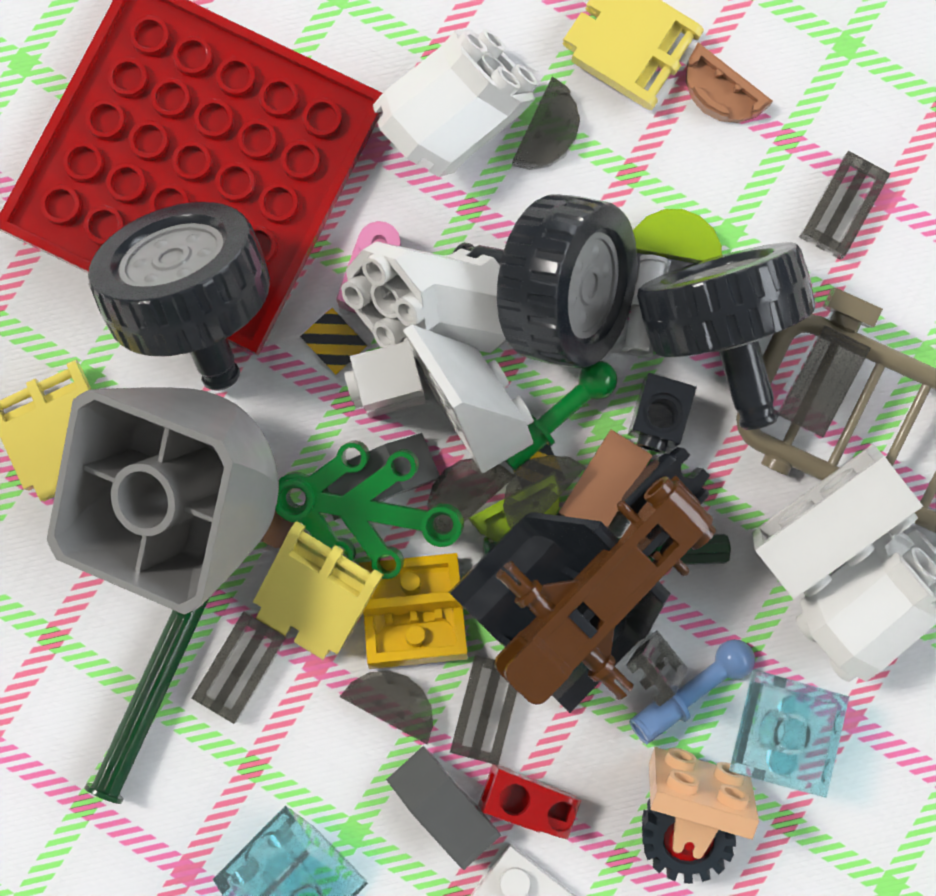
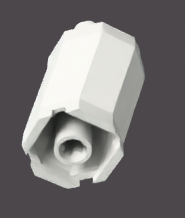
[373,29,538,177]
[341,241,507,353]
[796,529,936,682]

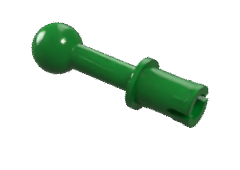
[505,361,618,471]

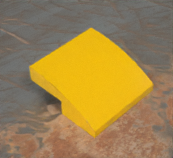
[359,553,468,669]

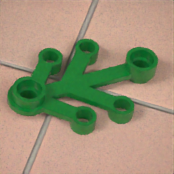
[275,440,464,579]

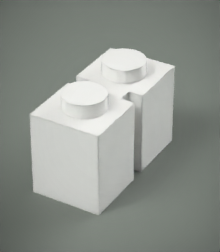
[344,341,426,418]

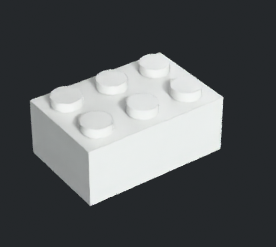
[752,444,923,600]

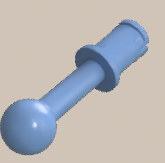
[629,639,755,745]

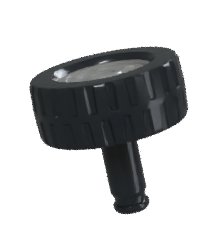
[452,194,637,368]
[88,202,270,391]
[637,242,816,430]

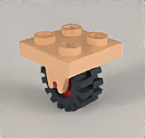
[642,747,759,884]

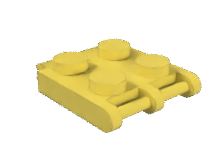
[562,0,704,110]
[0,360,92,502]
[253,521,383,660]

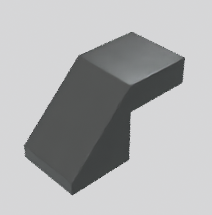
[323,433,441,520]
[386,746,502,870]

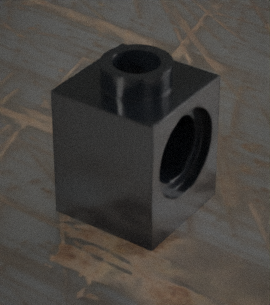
[627,372,697,453]

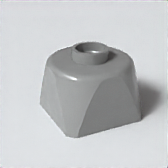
[47,387,279,614]

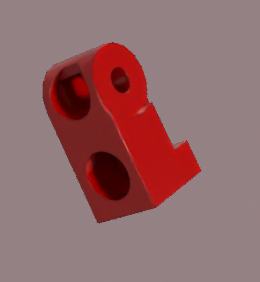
[478,762,582,839]

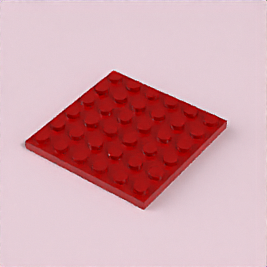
[0,0,383,356]

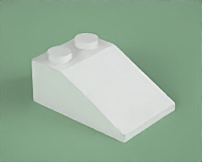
[403,324,534,474]

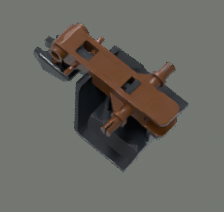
[449,447,716,713]

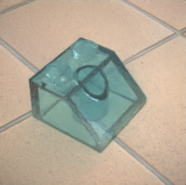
[729,670,850,798]
[213,805,368,896]

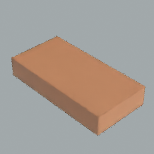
[558,429,653,528]

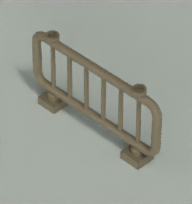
[736,288,936,533]

